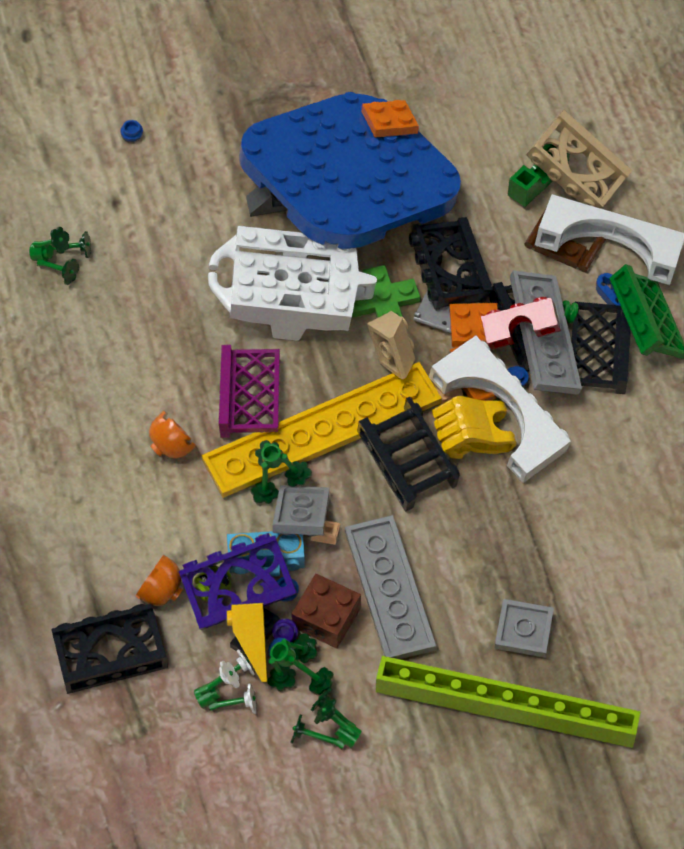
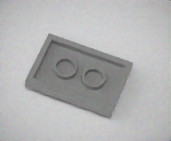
[273,485,329,536]

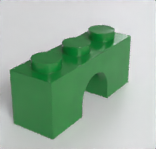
[508,144,570,207]

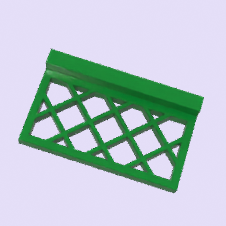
[609,264,684,359]

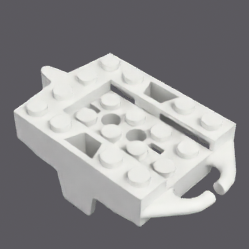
[208,226,377,341]

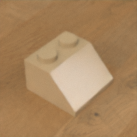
[367,311,415,379]

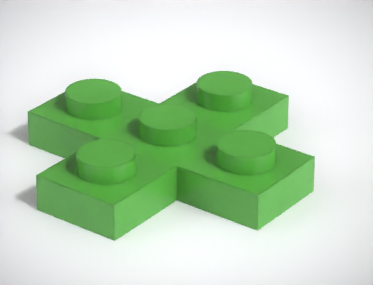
[352,265,420,318]

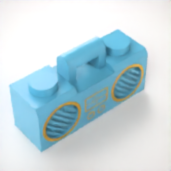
[227,531,305,577]

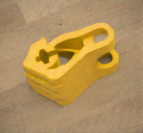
[432,396,517,459]

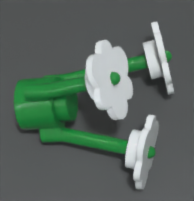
[194,649,256,714]

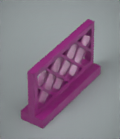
[219,345,280,438]

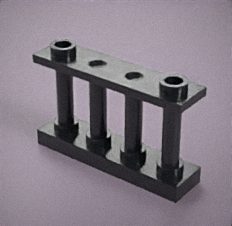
[357,397,460,512]

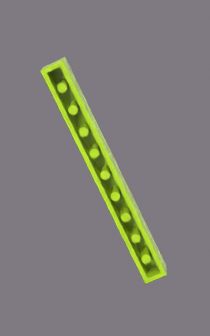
[376,656,641,748]

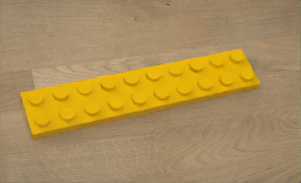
[201,362,442,498]

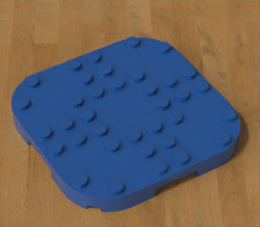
[239,92,461,249]

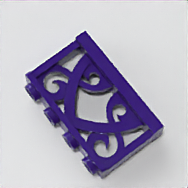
[179,533,297,630]

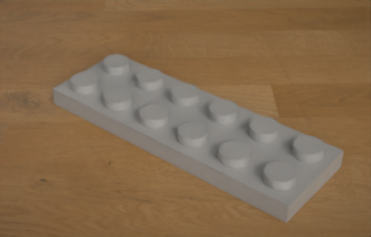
[510,271,582,395]
[345,515,436,659]

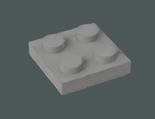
[494,599,554,658]

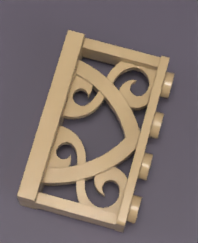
[526,110,633,209]

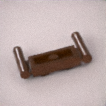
[524,209,606,272]

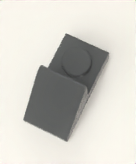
[246,187,288,217]

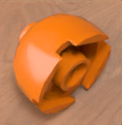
[149,410,197,459]
[136,555,183,606]

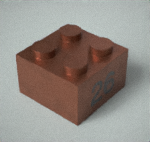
[291,573,361,649]

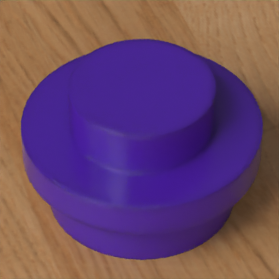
[272,618,298,643]

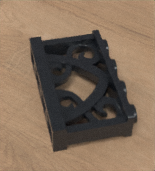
[409,217,493,310]
[51,604,168,694]

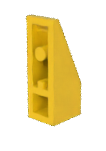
[227,603,267,682]

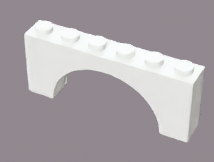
[535,194,684,285]
[429,336,571,483]

